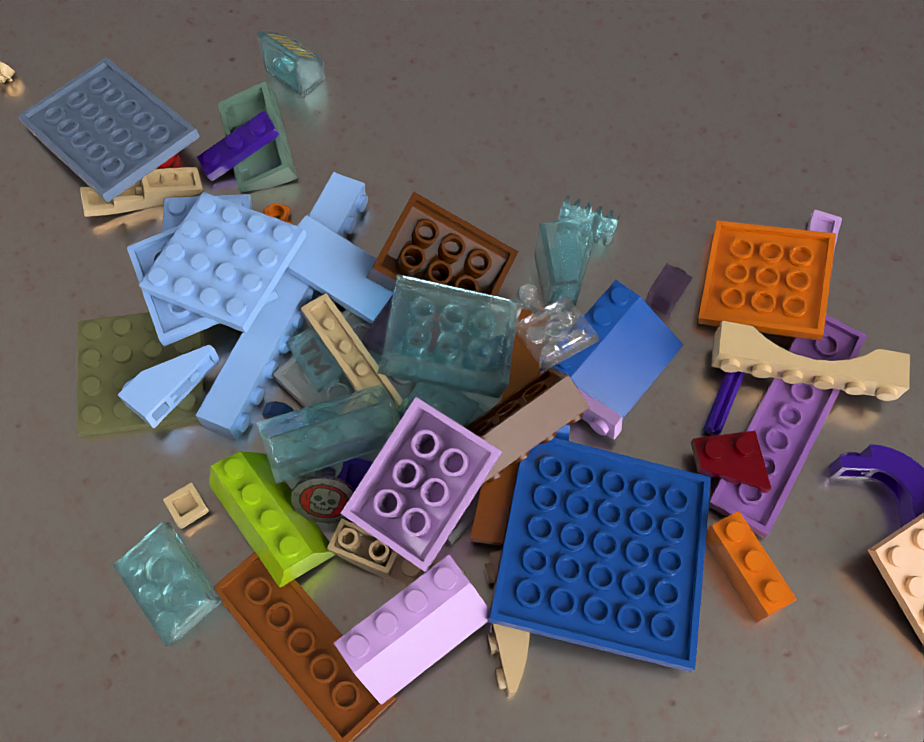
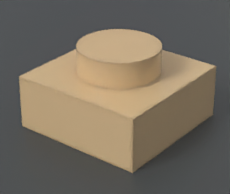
[163,482,210,529]

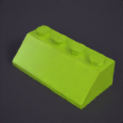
[209,451,335,588]

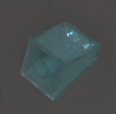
[534,217,599,316]

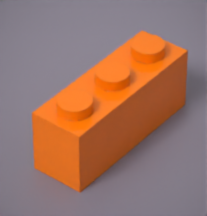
[706,511,797,623]

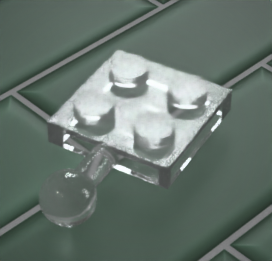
[514,284,599,371]

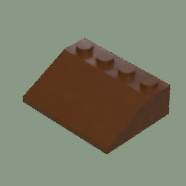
[366,192,519,335]

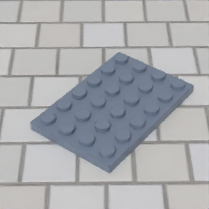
[17,57,200,203]

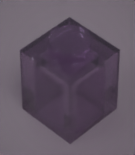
[645,263,693,317]

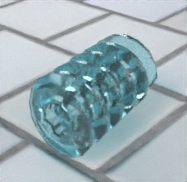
[558,195,621,247]

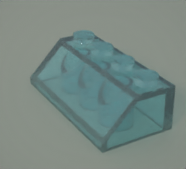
[257,384,400,483]

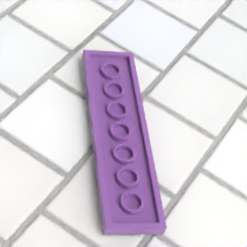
[709,315,867,539]

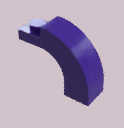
[829,444,924,527]

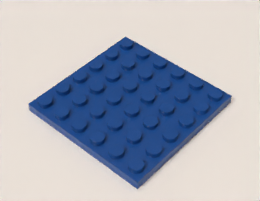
[488,437,711,672]

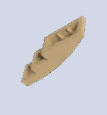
[80,167,203,217]

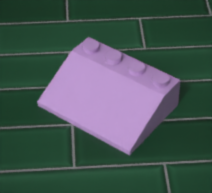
[341,397,502,572]

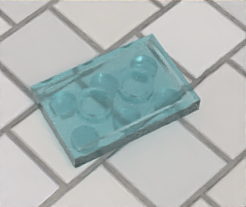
[113,521,223,646]

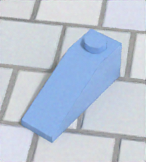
[118,345,220,428]

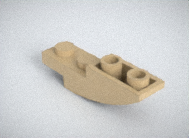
[327,519,465,588]
[484,550,530,697]

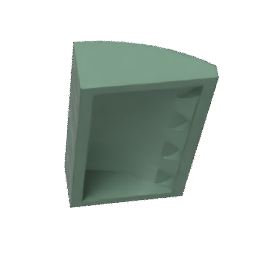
[218,81,298,192]

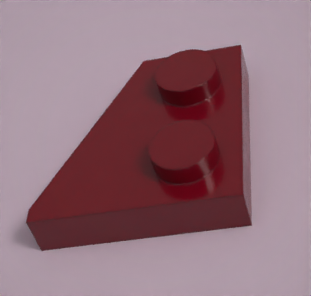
[691,430,772,493]

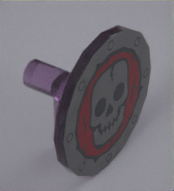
[291,467,355,524]

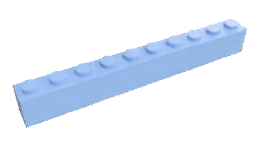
[196,172,368,440]

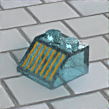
[257,30,326,98]

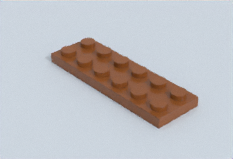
[211,552,397,742]

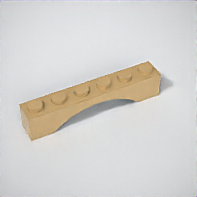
[711,321,910,401]

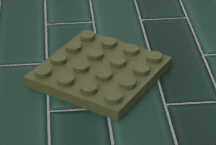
[77,312,206,437]

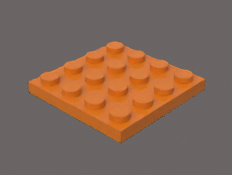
[698,220,836,341]

